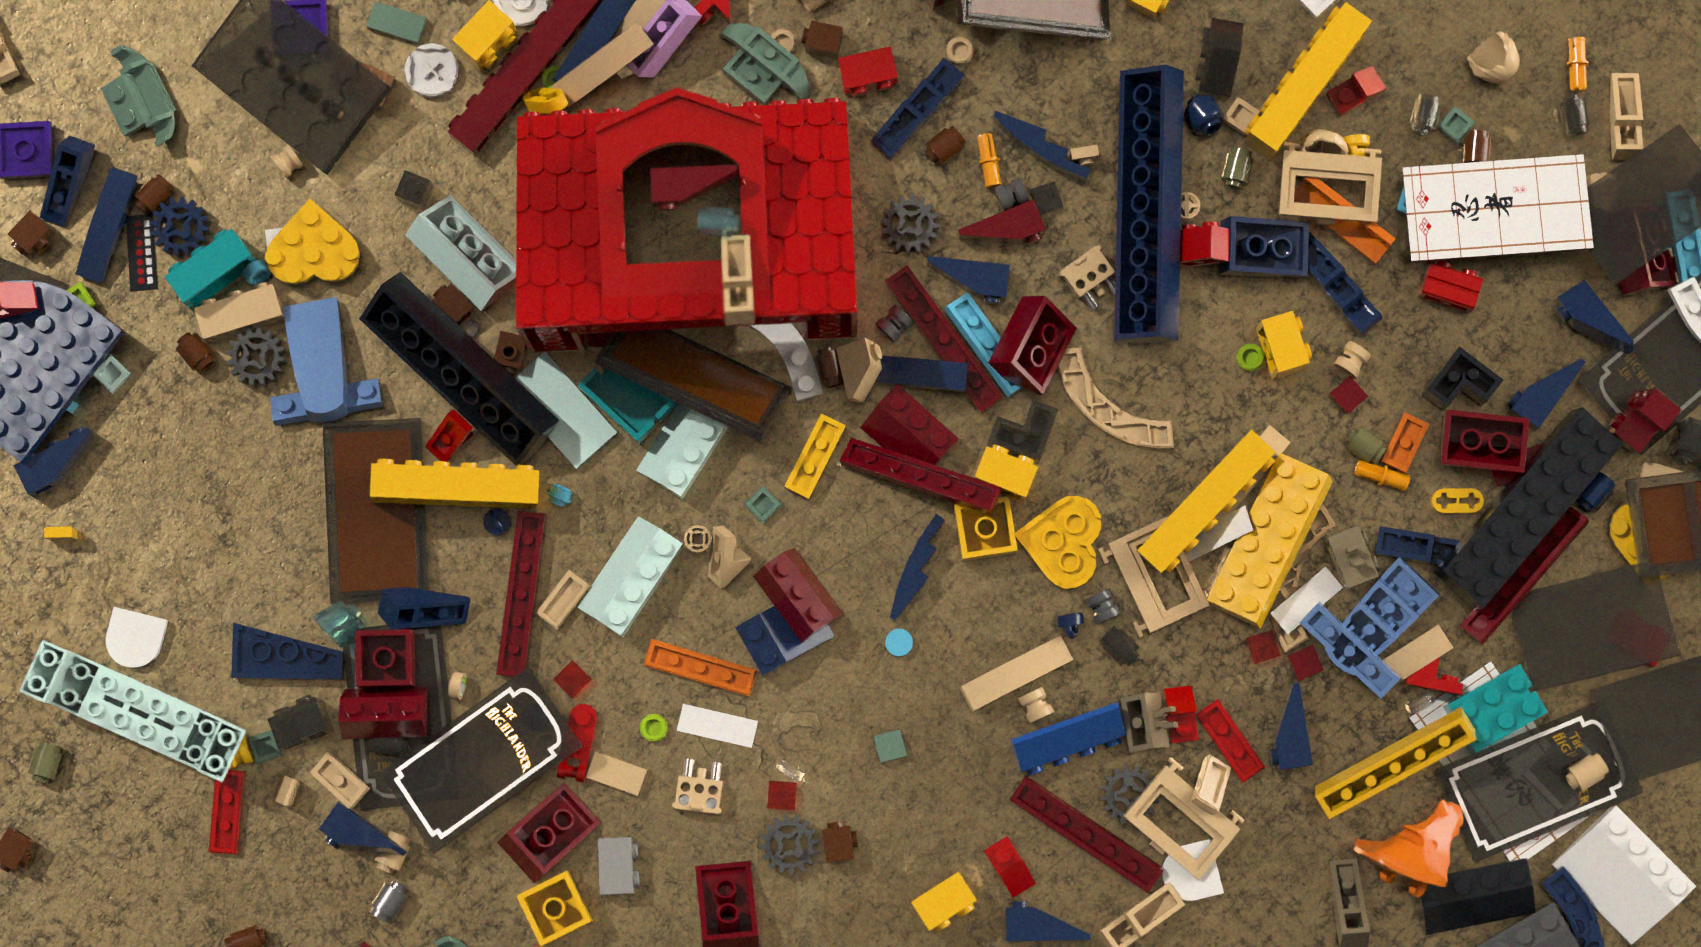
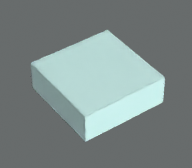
[93,355,132,394]

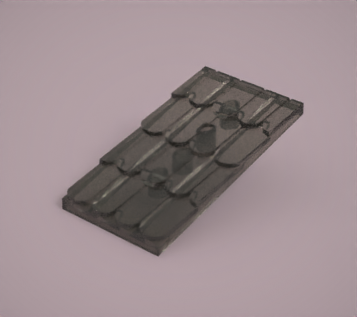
[191,0,392,175]

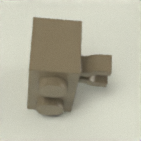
[1324,525,1380,591]
[1121,693,1178,753]

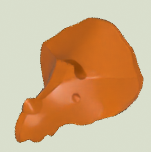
[1353,800,1463,898]

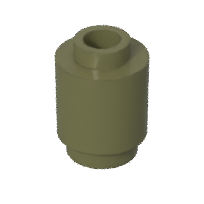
[1221,147,1254,189]
[1345,426,1387,465]
[27,741,62,784]

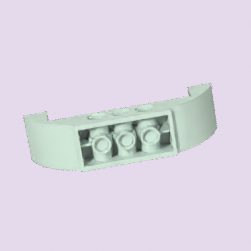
[19,640,246,782]

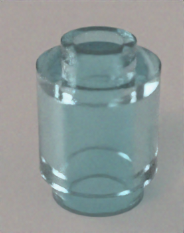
[697,207,739,237]

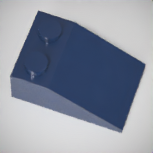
[1219,216,1309,277]
[735,606,835,677]

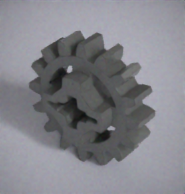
[881,194,940,254]
[226,326,287,387]
[1099,764,1159,825]
[759,814,819,875]

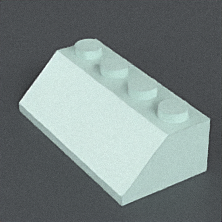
[405,195,516,311]
[636,398,734,500]
[577,516,684,638]

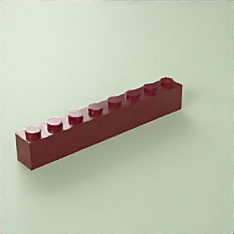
[448,0,603,157]

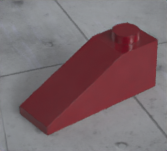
[650,165,737,211]
[957,199,1046,245]

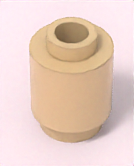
[1565,753,1609,792]
[374,830,410,874]

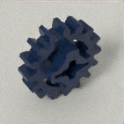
[149,197,210,257]

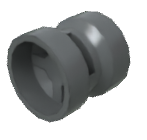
[994,177,1029,211]
[1085,588,1121,625]

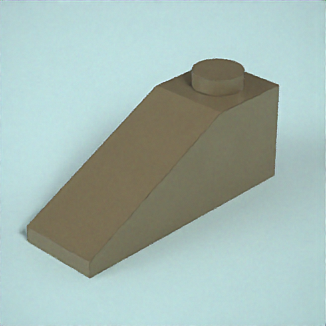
[1329,858,1370,947]

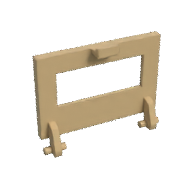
[1279,142,1382,225]
[1098,516,1209,638]
[1123,757,1244,880]

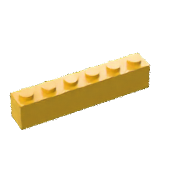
[1137,429,1276,574]
[1315,707,1476,819]

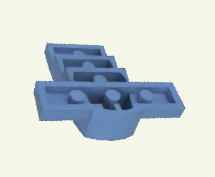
[270,297,383,426]
[1300,556,1440,699]

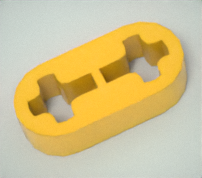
[523,88,568,114]
[1430,488,1484,514]

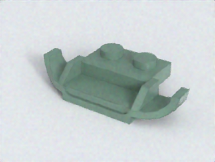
[719,23,810,105]
[100,45,176,147]

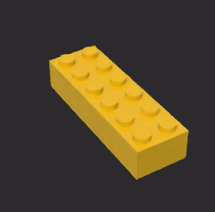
[1244,2,1372,162]
[1206,452,1333,629]
[370,459,539,509]

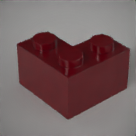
[1609,389,1682,454]

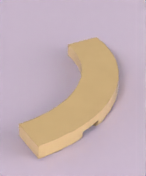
[1057,347,1174,449]
[1269,503,1336,653]

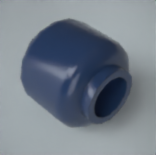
[1184,95,1224,136]

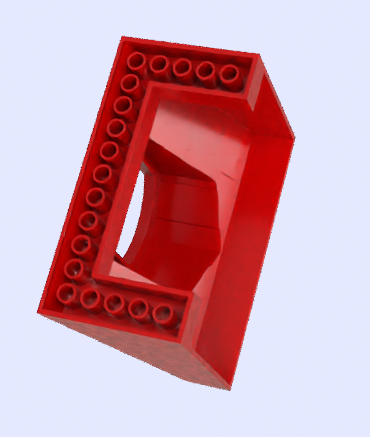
[516,87,857,353]

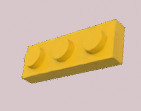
[784,413,846,500]

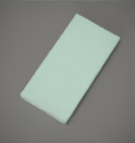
[515,352,618,470]

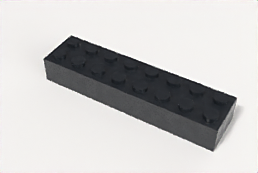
[359,272,559,466]
[1433,407,1623,609]

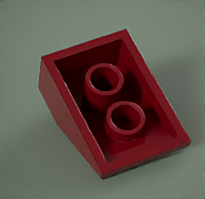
[497,782,601,883]
[695,861,759,947]

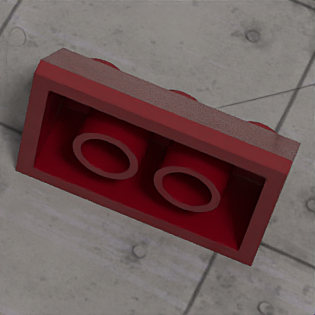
[1605,207,1679,295]
[988,296,1077,395]
[860,384,958,466]
[1440,409,1530,474]
[753,548,843,643]
[338,687,428,739]

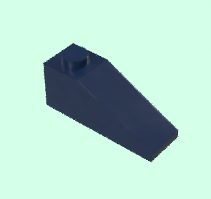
[39,136,95,227]
[927,256,1010,305]
[1556,280,1634,355]
[1507,359,1585,432]
[378,587,471,630]
[1269,682,1313,771]
[319,802,407,856]
[1005,901,1090,941]

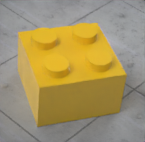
[452,0,518,73]
[1256,311,1312,380]
[974,445,1038,503]
[953,496,1018,562]
[517,871,593,946]
[911,872,977,932]

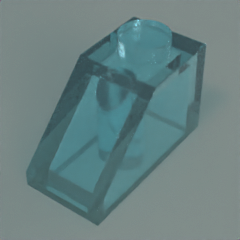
[313,601,364,648]

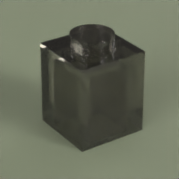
[394,170,434,211]

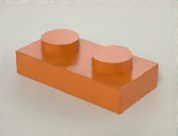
[1380,412,1429,474]

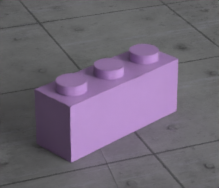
[627,0,702,77]

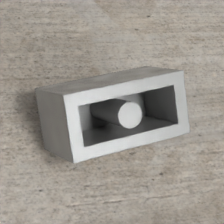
[598,837,640,895]

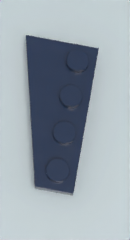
[231,623,344,680]

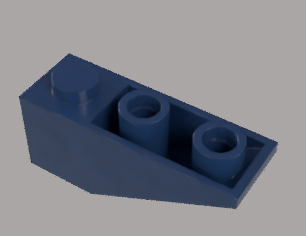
[13,427,95,497]

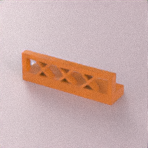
[1294,177,1396,265]

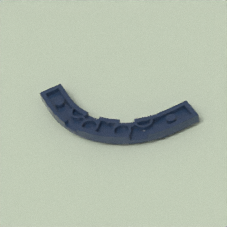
[1540,866,1605,947]

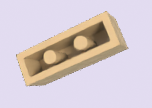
[194,282,285,343]

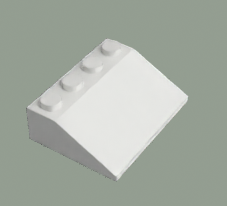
[1552,806,1696,945]

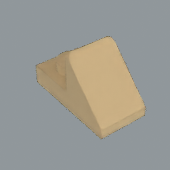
[708,525,751,588]

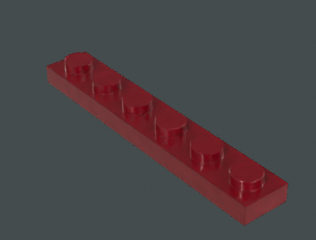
[885,265,1003,414]
[840,438,1002,515]
[1460,506,1589,645]
[496,511,546,678]
[1009,775,1164,893]

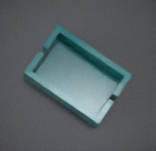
[164,228,256,311]
[578,345,677,445]
[1443,664,1548,755]

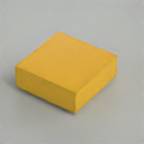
[44,526,78,540]

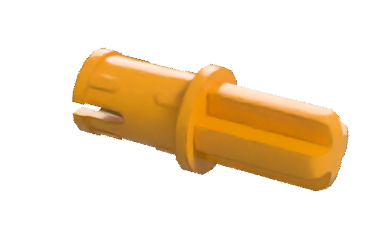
[1567,37,1589,92]
[977,133,1002,189]
[1354,460,1410,492]

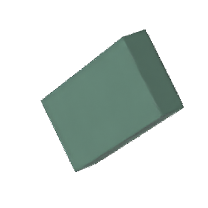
[366,1,427,45]

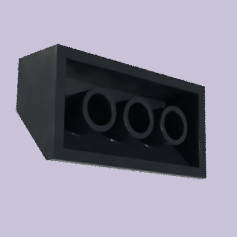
[1418,858,1536,935]

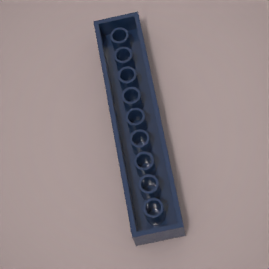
[1114,64,1184,344]

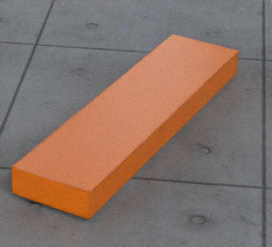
[643,639,757,697]

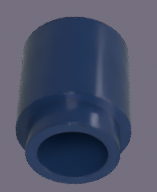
[1576,472,1616,513]

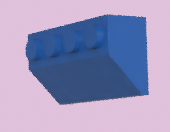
[1010,702,1126,776]

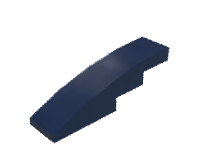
[553,0,636,82]
[871,58,965,159]
[993,111,1090,184]
[75,167,138,283]
[1308,232,1382,336]
[874,356,968,392]
[890,513,945,622]
[1375,526,1460,566]

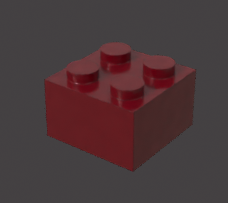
[355,629,416,688]

